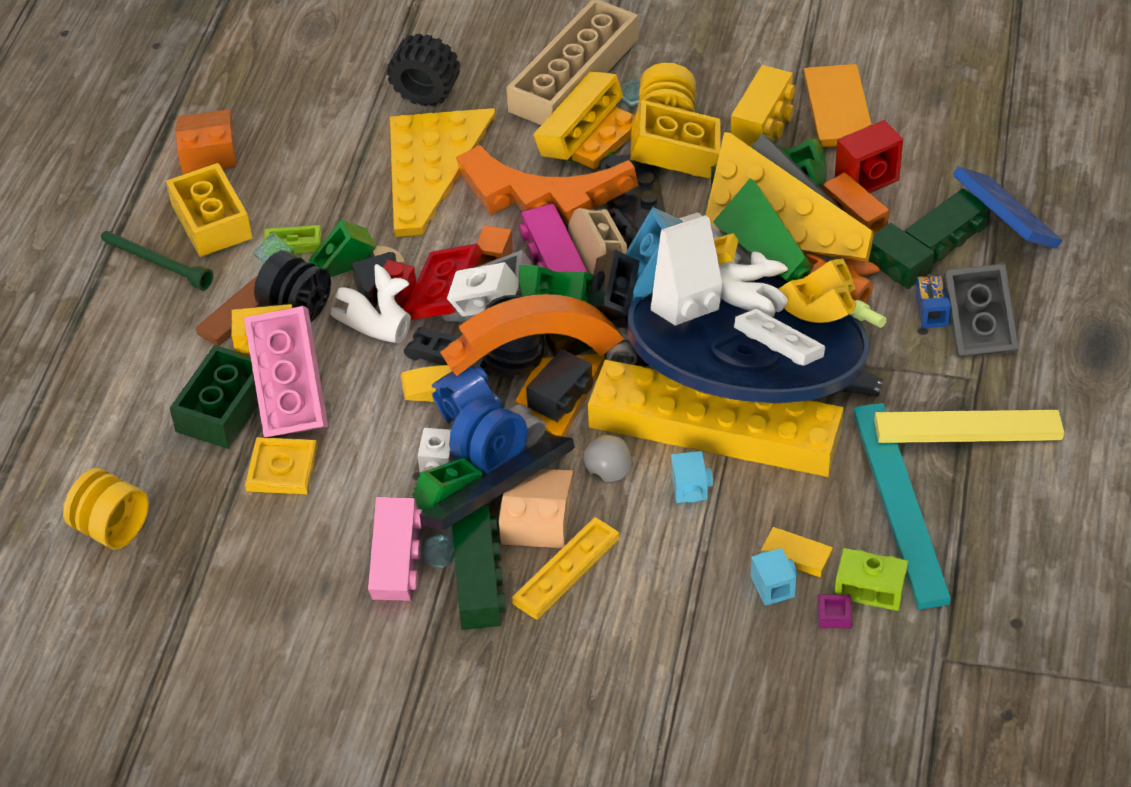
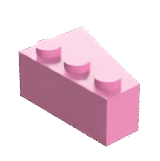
[368,497,423,601]

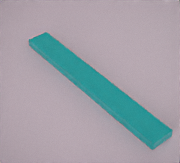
[853,403,951,610]

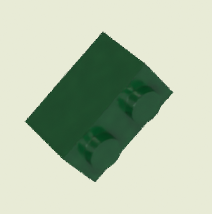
[868,222,934,289]

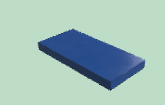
[953,166,1063,248]

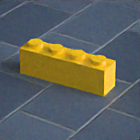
[533,71,624,160]

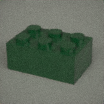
[169,345,259,449]

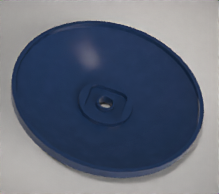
[627,276,869,403]

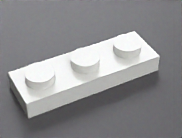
[734,309,825,366]

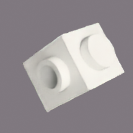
[418,428,455,472]

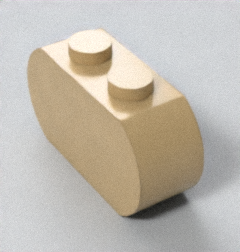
[568,208,627,275]

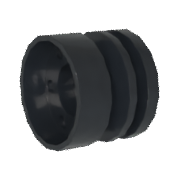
[254,250,332,322]
[482,295,545,375]

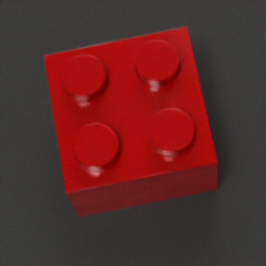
[834,120,904,193]

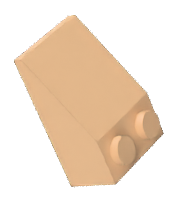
[499,469,574,548]

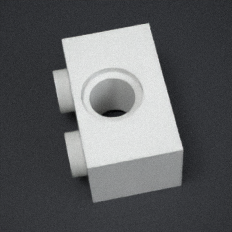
[447,262,519,317]

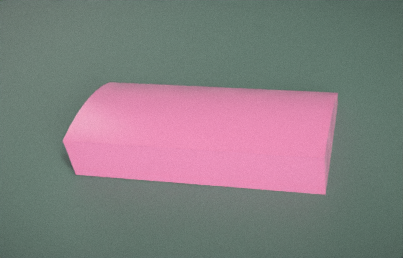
[244,306,328,438]

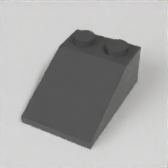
[942,264,1019,357]

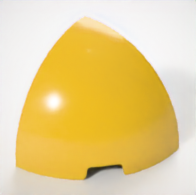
[779,258,856,323]

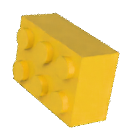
[731,65,795,147]
[630,99,720,179]
[166,163,253,257]

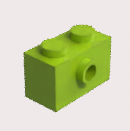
[835,548,908,611]

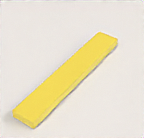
[874,410,1065,443]

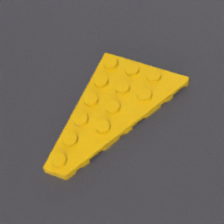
[390,108,495,237]
[705,132,874,262]

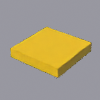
[245,437,318,495]

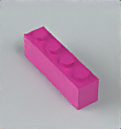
[518,203,588,273]

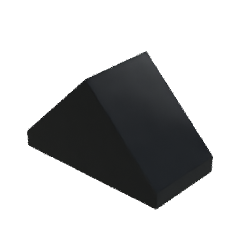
[351,252,396,308]

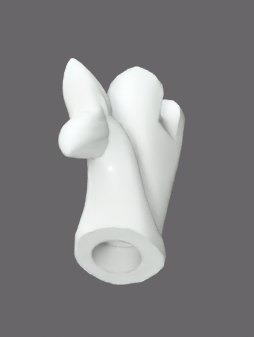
[719,251,788,317]
[330,264,411,344]

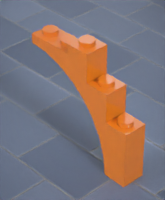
[456,145,638,227]

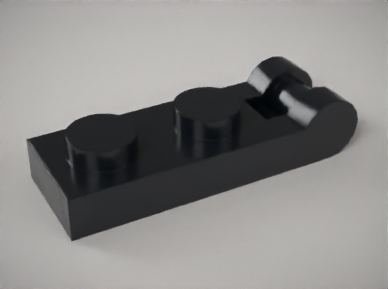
[404,327,486,369]

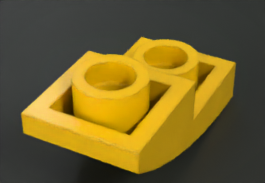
[400,365,452,402]

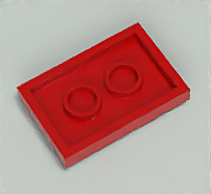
[403,243,483,320]

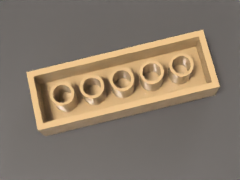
[506,0,639,125]

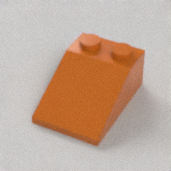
[176,109,237,174]

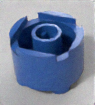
[431,366,502,423]

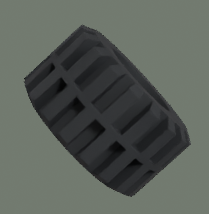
[387,34,460,106]

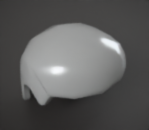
[583,435,633,482]

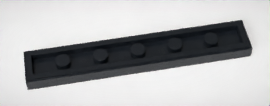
[419,434,575,530]

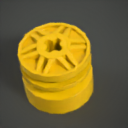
[638,62,696,112]
[63,468,149,550]

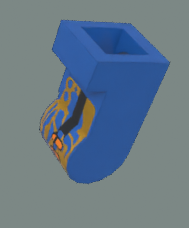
[915,275,951,328]

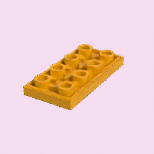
[803,64,872,147]

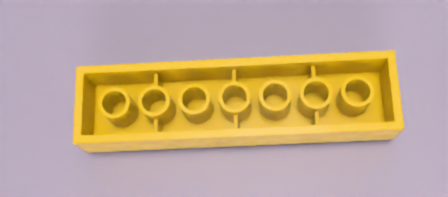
[588,359,844,477]

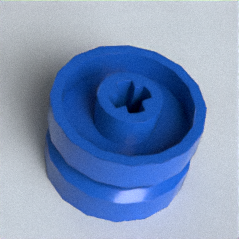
[449,398,528,474]

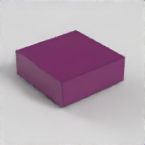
[817,594,852,628]

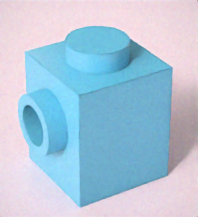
[671,451,713,503]
[751,548,797,606]

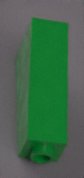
[713,178,814,283]

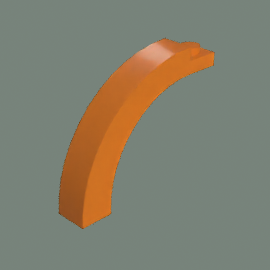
[440,294,624,376]

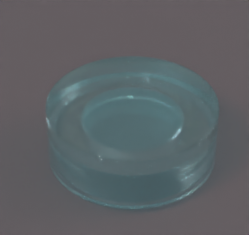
[422,535,455,568]

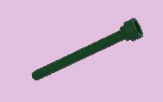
[101,231,214,291]

